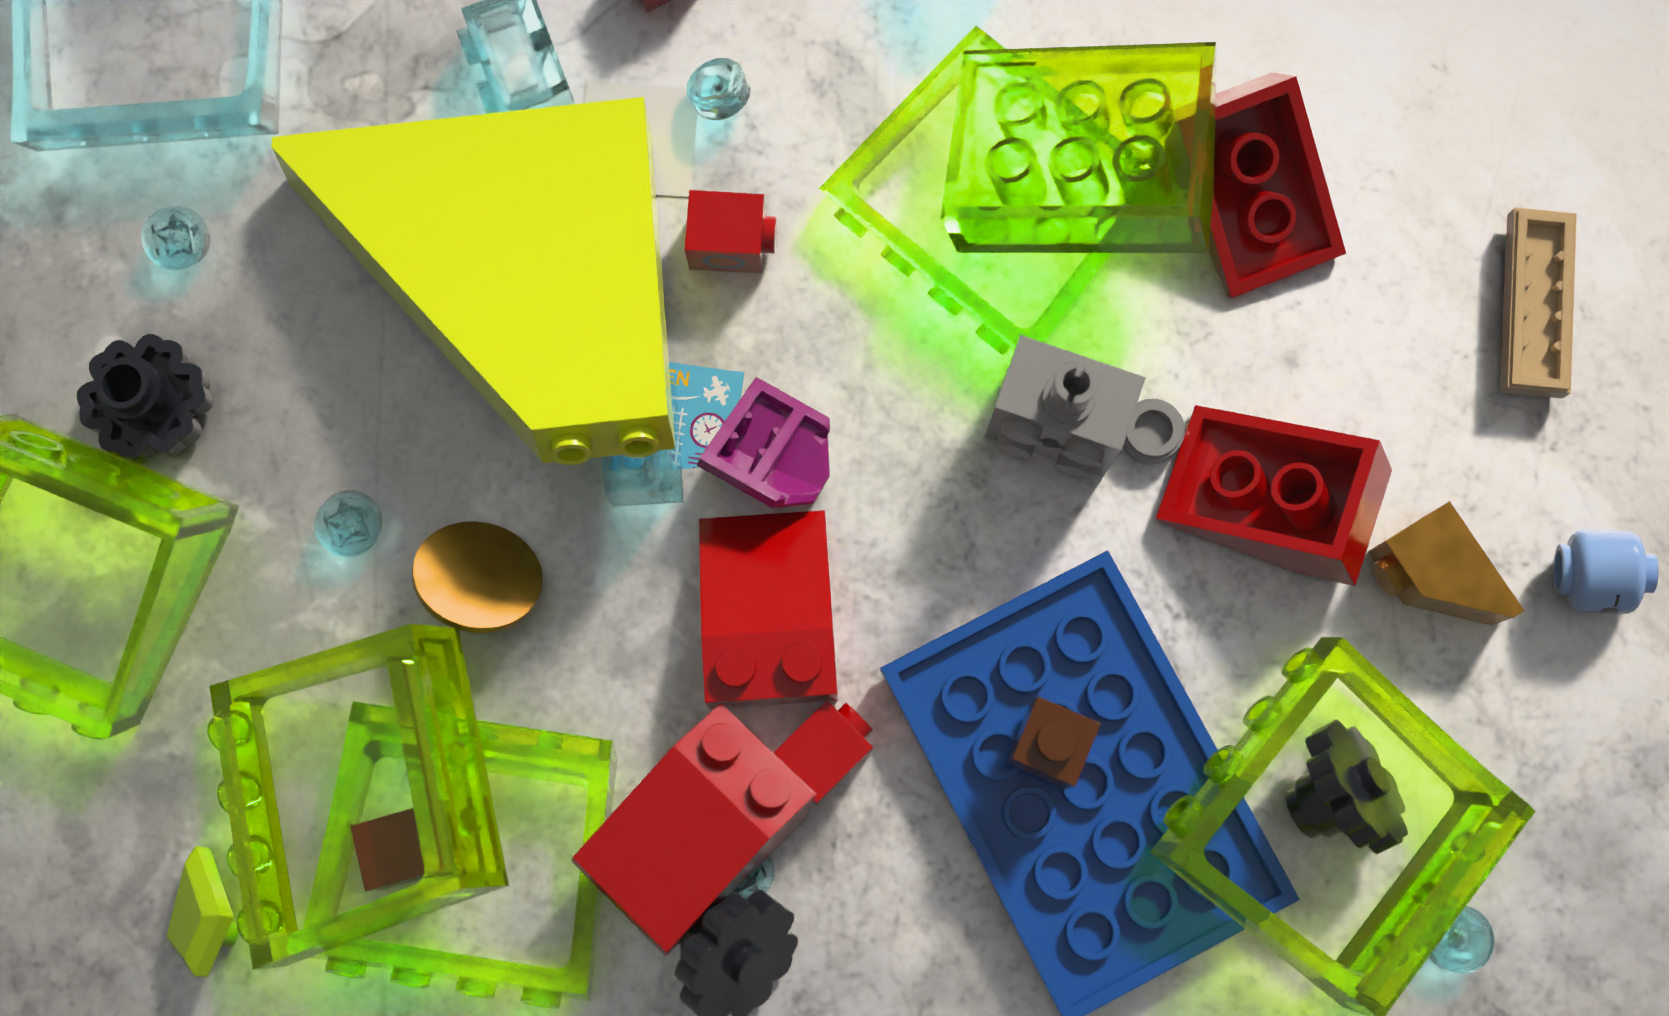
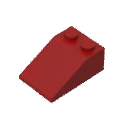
[1157,72,1347,298]
[1156,405,1392,586]
[699,510,838,709]
[572,703,816,957]

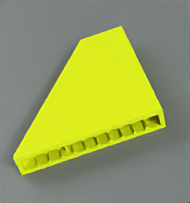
[271,97,675,465]

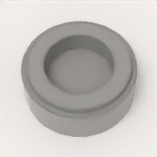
[1123,399,1185,464]

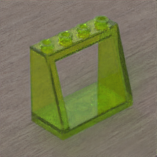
[0,414,239,740]

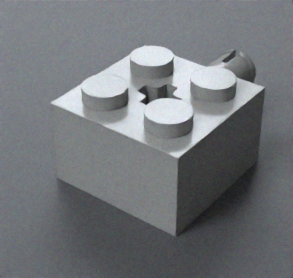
[985,335,1146,479]

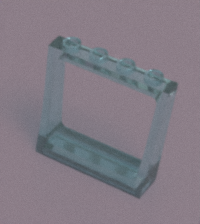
[11,0,283,152]

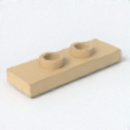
[1500,207,1577,399]

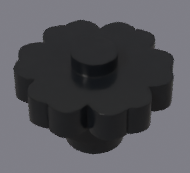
[76,334,213,464]
[1286,719,1408,854]
[675,890,798,1016]

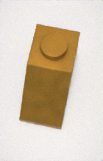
[1368,501,1525,625]

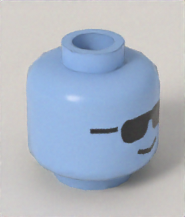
[1553,529,1658,614]

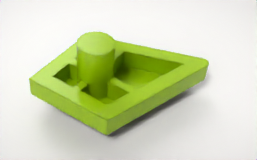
[166,846,239,977]

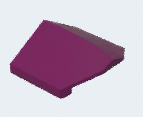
[697,377,830,508]

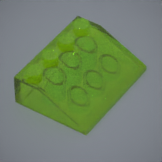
[940,42,1217,253]

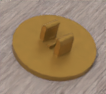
[412,521,543,633]

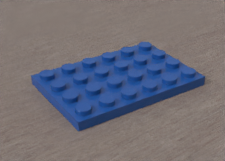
[880,550,1300,1016]

